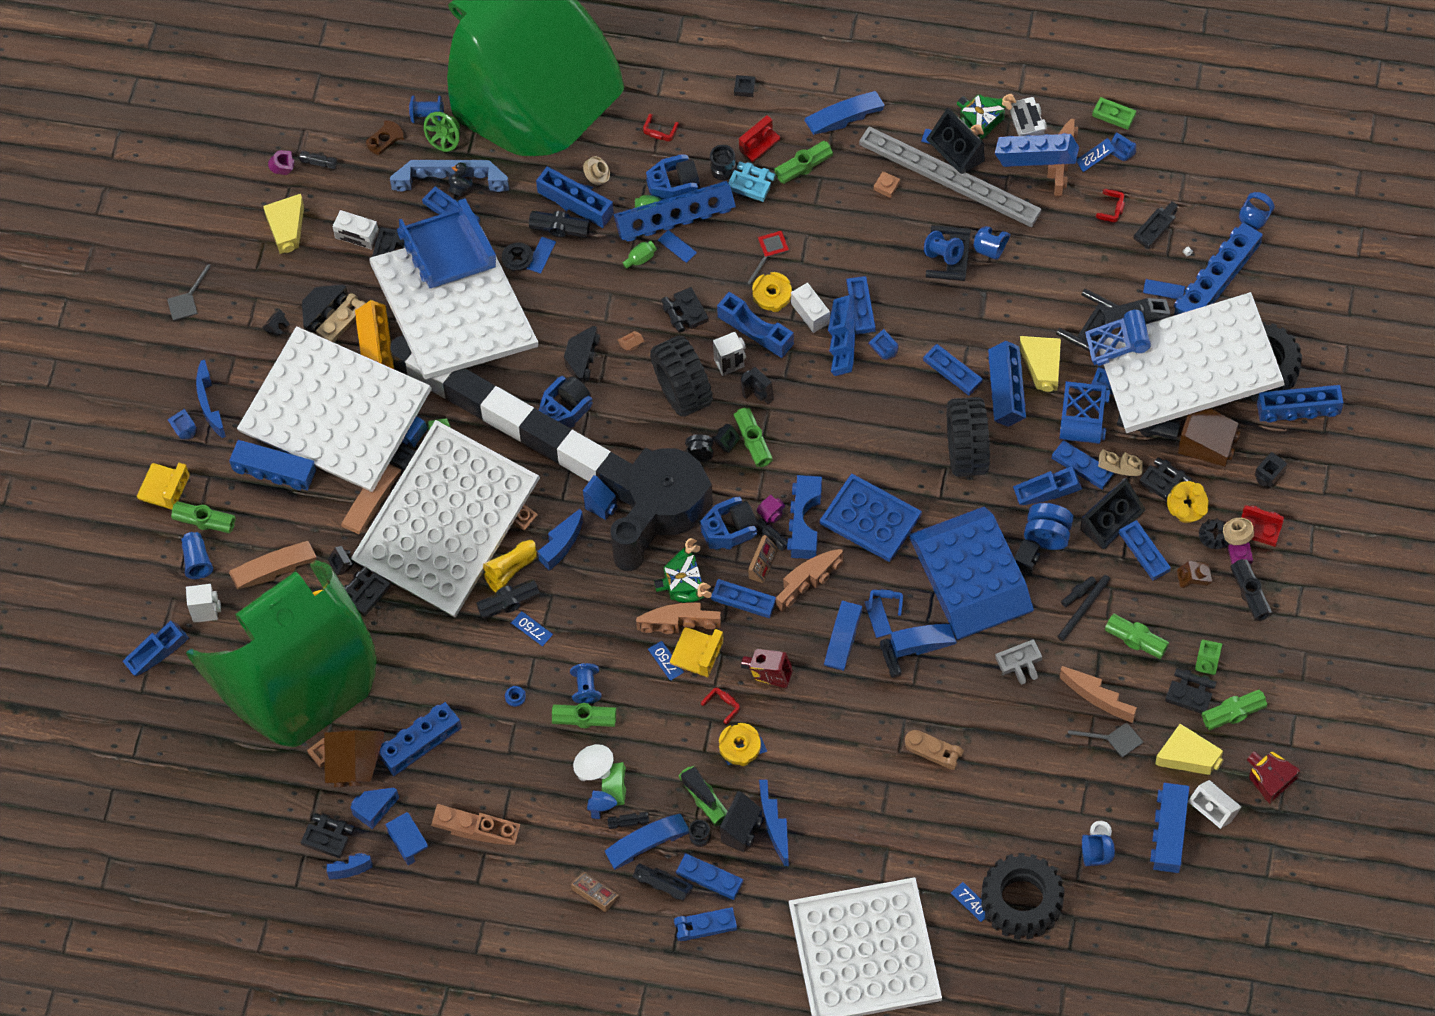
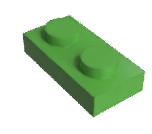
[1092,97,1136,130]

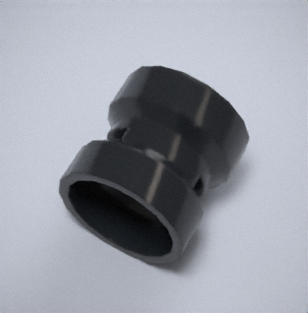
[689,820,710,847]

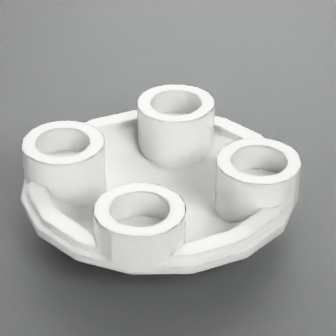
[573,744,614,781]

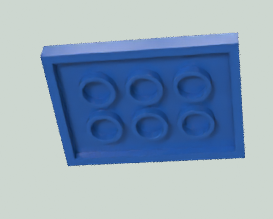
[820,473,922,562]

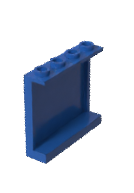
[397,199,496,289]

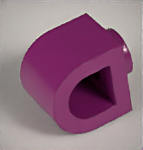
[268,150,294,175]
[756,494,785,524]

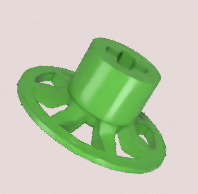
[424,111,460,152]

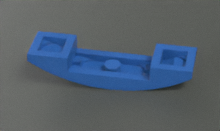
[196,360,226,438]
[605,813,689,870]

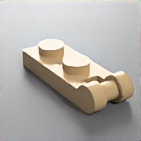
[316,293,366,343]

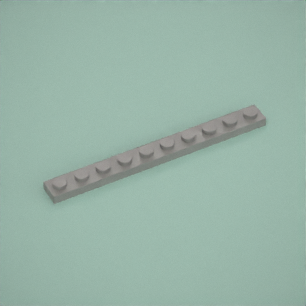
[859,126,1041,227]

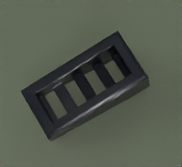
[681,767,717,810]

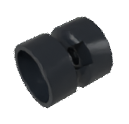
[710,144,736,181]

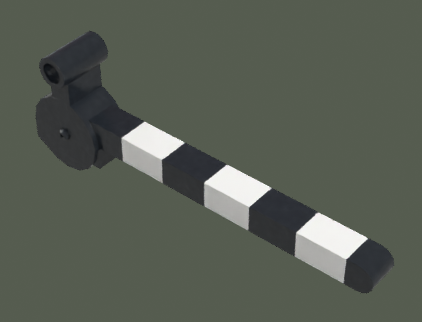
[390,336,713,571]

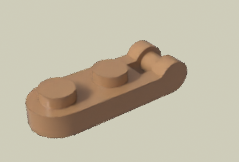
[905,730,964,770]

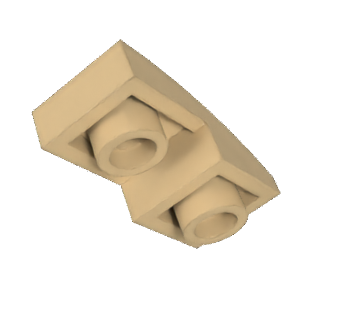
[1098,449,1143,476]

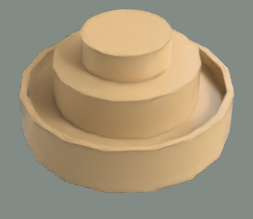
[583,156,610,185]
[1223,518,1254,545]

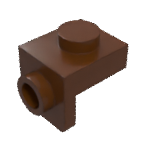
[1177,561,1212,588]

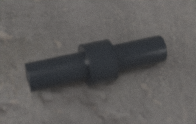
[1061,576,1096,608]

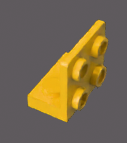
[137,463,190,509]
[670,627,723,677]

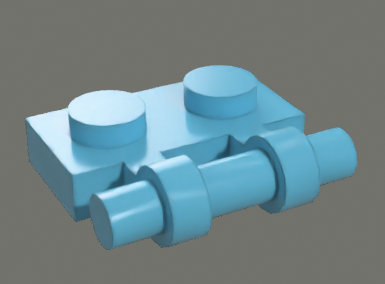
[728,161,776,202]

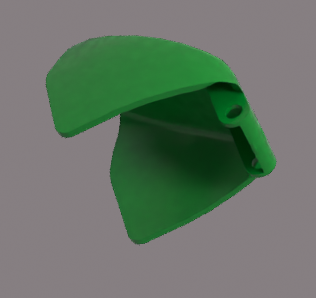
[447,0,624,156]
[186,560,376,747]

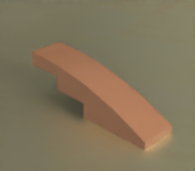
[341,464,401,534]
[229,541,316,589]
[1060,666,1137,723]

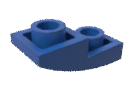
[327,853,373,879]

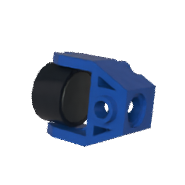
[646,155,700,200]
[539,376,593,428]
[700,497,758,549]

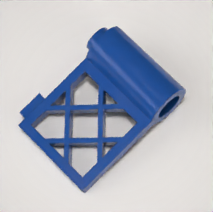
[1085,310,1151,366]
[1059,381,1110,444]

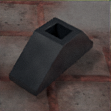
[302,284,348,333]
[564,326,601,384]

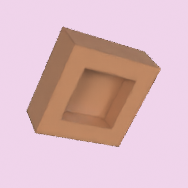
[874,172,900,198]
[618,331,644,351]
[307,738,325,768]

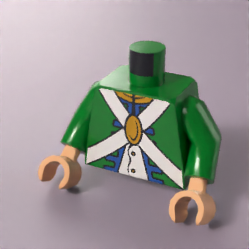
[957,94,1016,140]
[654,538,712,603]

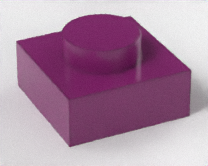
[1228,542,1253,565]

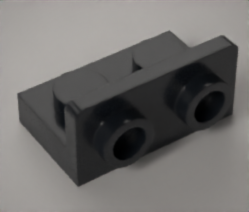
[740,367,774,405]

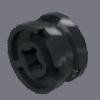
[685,435,713,462]

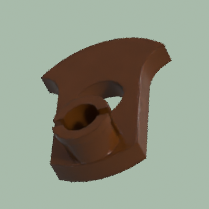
[366,120,404,155]

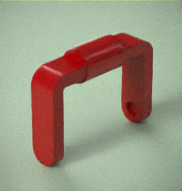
[643,114,679,141]
[1096,189,1125,222]
[701,688,740,724]

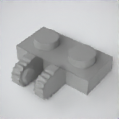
[995,639,1042,685]

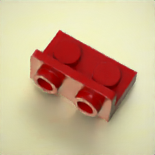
[739,115,780,162]
[1241,505,1284,547]

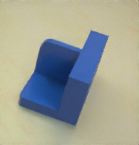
[385,812,428,866]

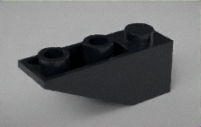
[1103,298,1170,324]

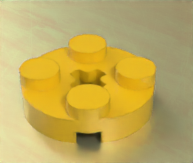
[752,272,792,312]
[1167,481,1208,523]
[719,723,761,766]

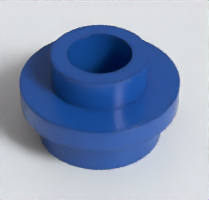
[505,686,526,707]

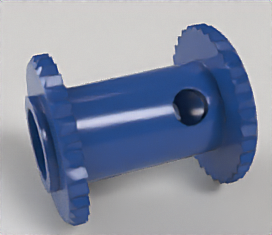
[409,96,444,123]
[924,231,964,265]
[570,663,602,704]

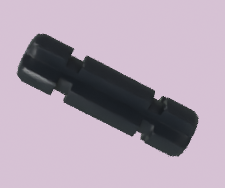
[299,151,338,169]
[757,518,788,551]
[880,638,902,678]
[607,812,649,829]

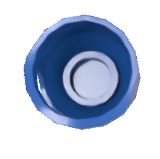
[1239,192,1275,229]
[974,226,1010,260]
[1082,834,1115,866]

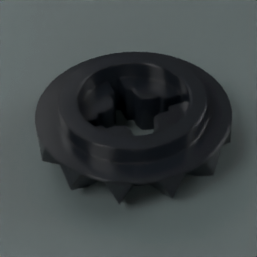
[502,243,533,272]
[1199,518,1229,549]

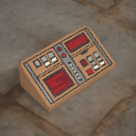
[748,535,778,583]
[571,872,619,912]

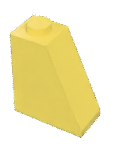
[263,194,304,254]
[1020,336,1061,392]
[1155,724,1223,775]

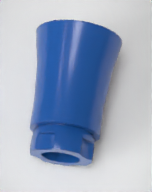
[182,532,213,579]

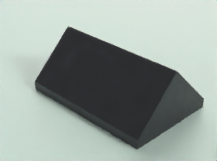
[926,108,985,174]
[1080,478,1146,549]

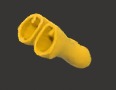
[483,540,537,593]

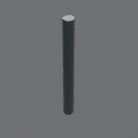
[1057,575,1111,642]

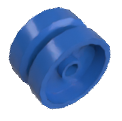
[1024,503,1073,550]

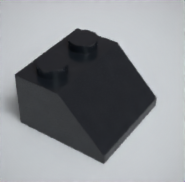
[720,791,764,852]

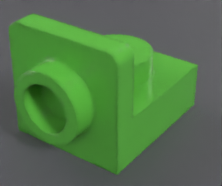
[1195,640,1222,675]

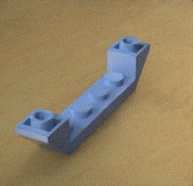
[390,160,509,192]

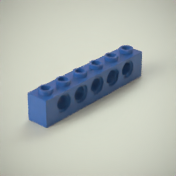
[614,181,736,241]
[1174,222,1263,316]

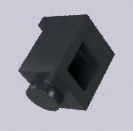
[1255,452,1288,487]
[1014,539,1041,576]

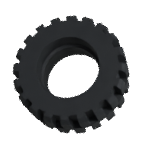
[1244,322,1302,402]
[650,336,713,417]
[946,397,990,477]
[981,853,1064,940]

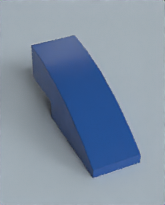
[1013,466,1082,506]
[538,509,583,571]
[824,601,862,671]
[123,620,189,676]
[890,624,956,658]

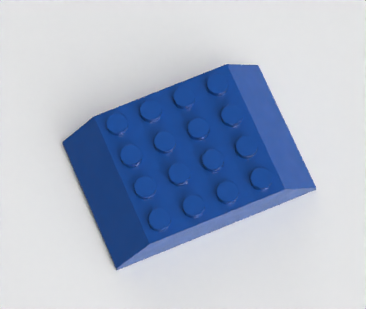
[909,507,1034,640]

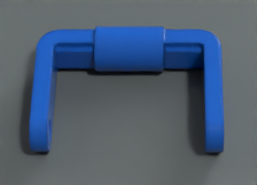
[868,589,903,616]

